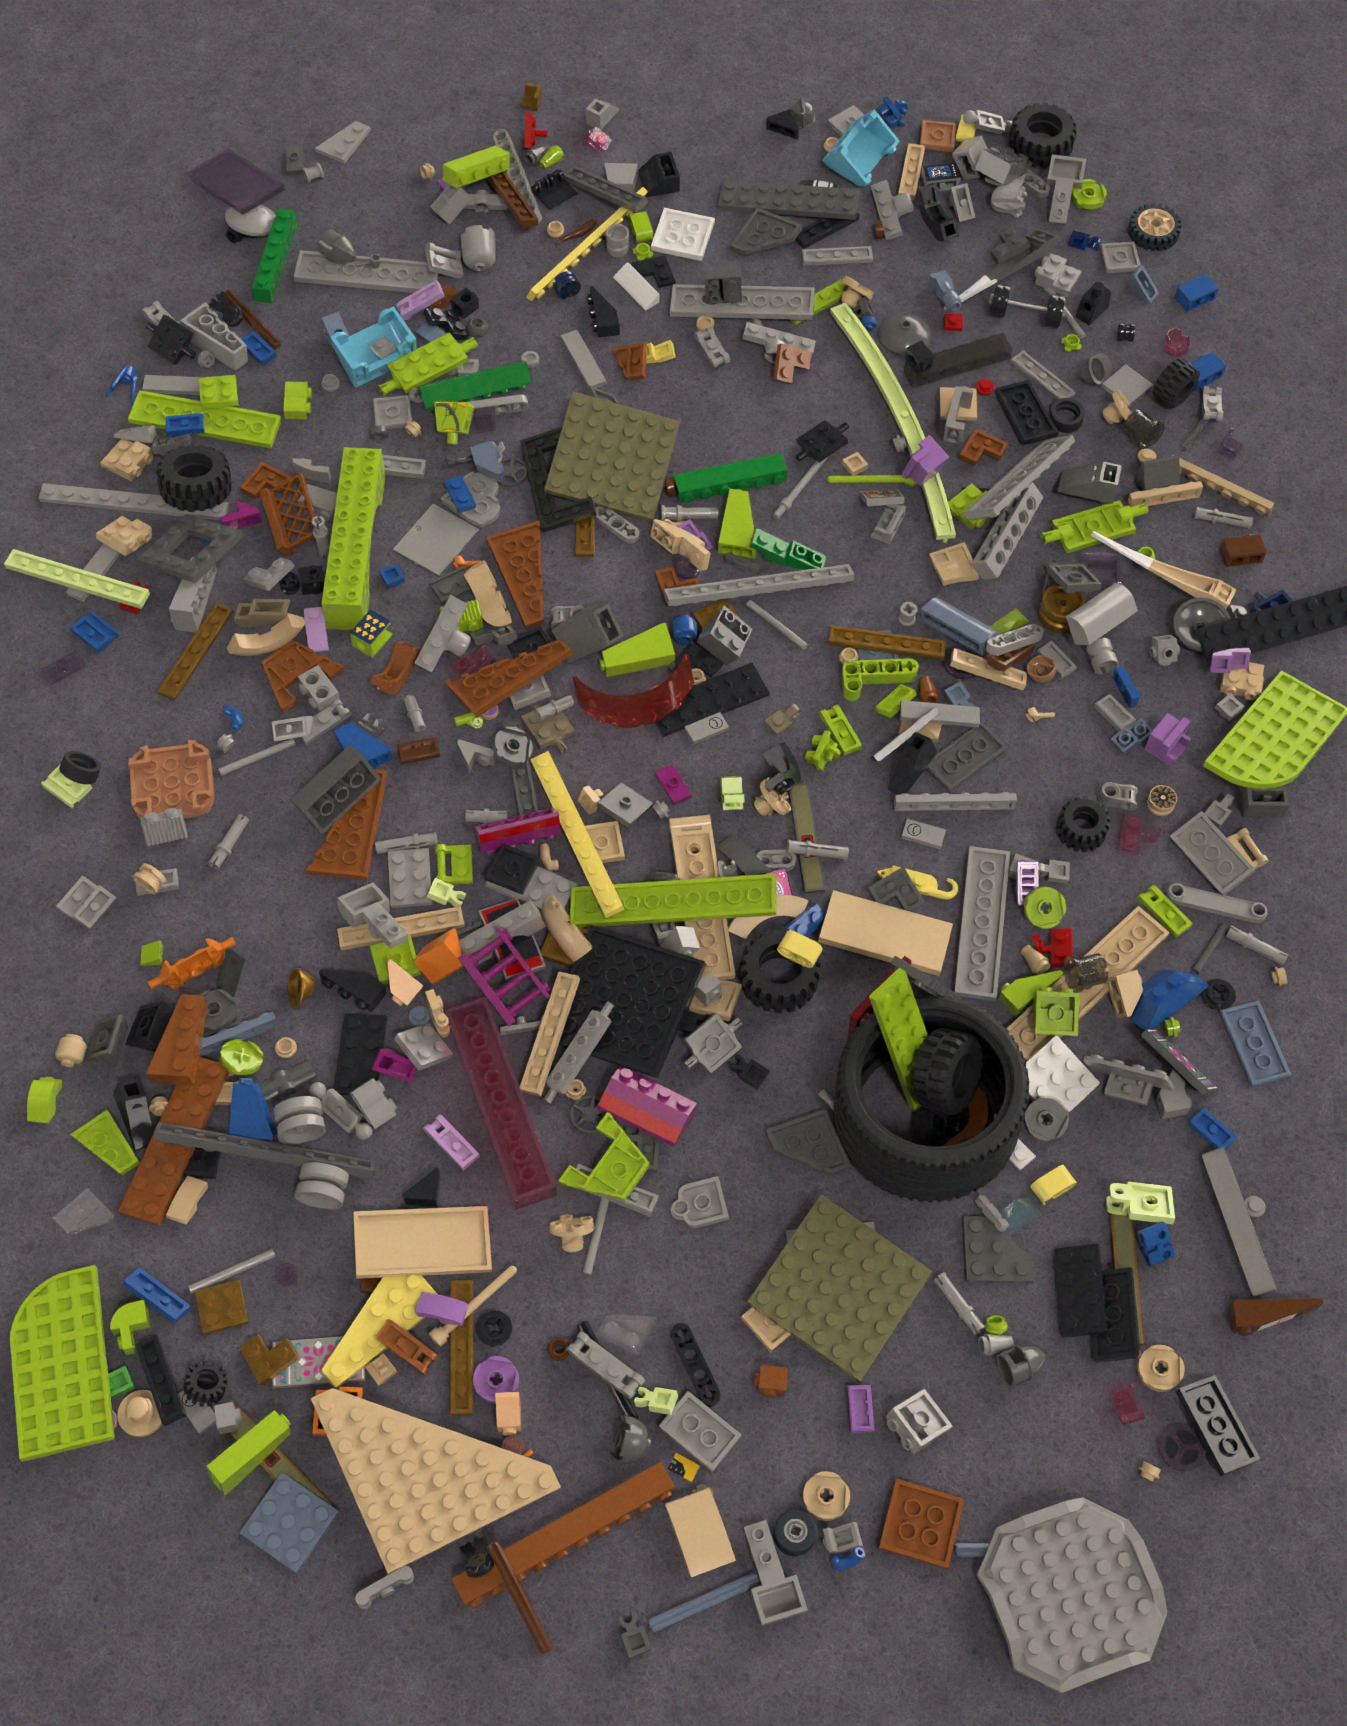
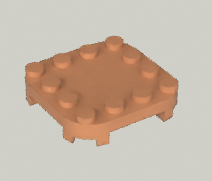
[128,740,215,820]

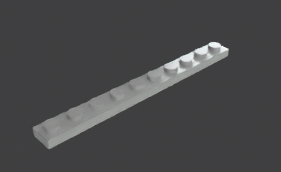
[39,483,229,521]
[664,564,855,606]

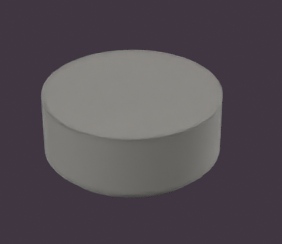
[521,351,539,368]

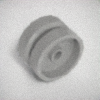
[273,1096,326,1145]
[294,1162,349,1210]

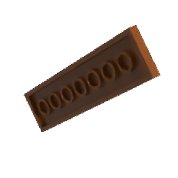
[118,1057,229,1226]

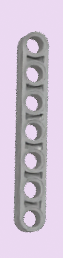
[493,129,542,224]
[1202,1147,1276,1297]

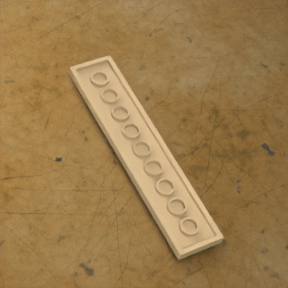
[1007,906,1170,1062]

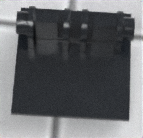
[531,169,578,209]

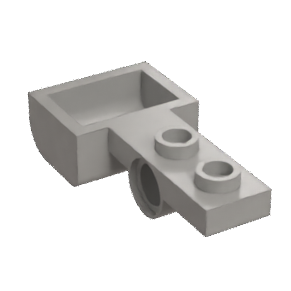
[1047,154,1086,226]
[337,883,408,949]
[743,1520,808,1627]

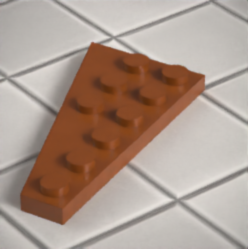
[486,520,544,629]
[444,639,573,718]
[306,769,388,880]

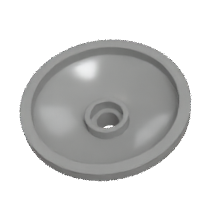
[225,202,276,236]

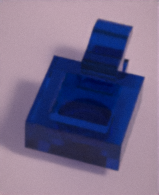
[1068,230,1101,251]

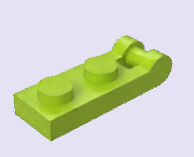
[819,704,862,756]
[1137,885,1193,938]

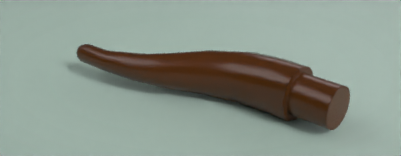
[555,219,597,245]

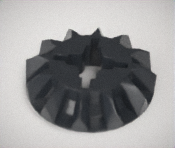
[1201,979,1236,1011]
[476,1310,512,1347]

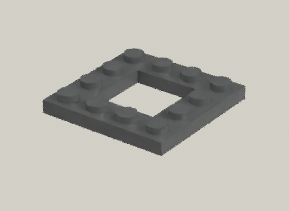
[137,514,244,583]

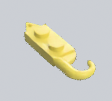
[877,865,958,900]

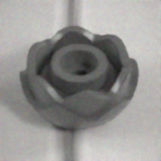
[466,317,489,337]

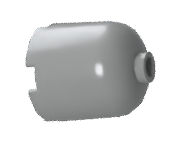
[460,225,496,272]

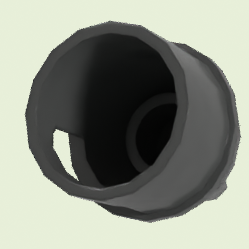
[318,229,356,263]
[996,1345,1046,1387]

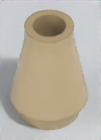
[1021,945,1050,975]

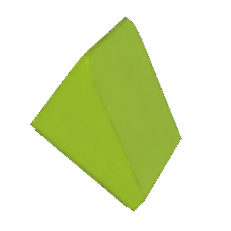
[140,941,163,966]

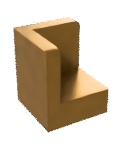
[521,83,542,112]

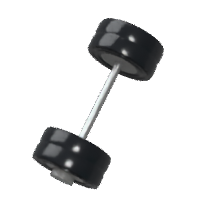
[989,283,1066,328]

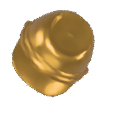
[287,968,316,1009]

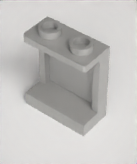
[943,386,974,444]

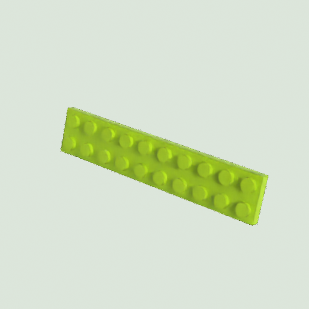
[570,874,777,928]

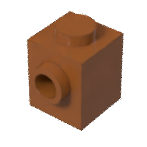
[754,1365,788,1398]

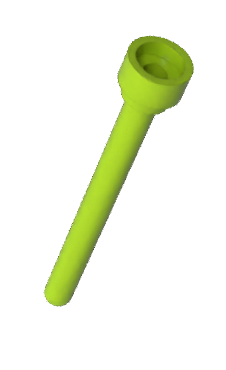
[827,475,917,486]

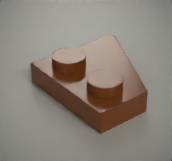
[612,342,647,380]

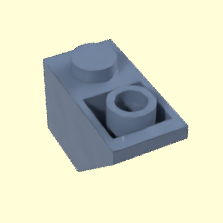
[470,441,505,482]

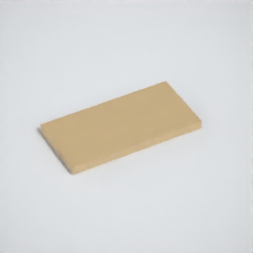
[818,890,953,976]
[353,1206,492,1279]

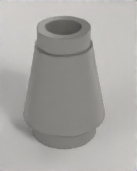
[978,1333,1014,1356]

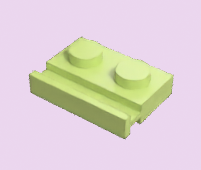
[41,764,92,808]

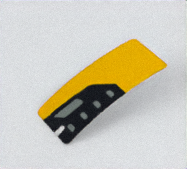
[667,1453,700,1482]

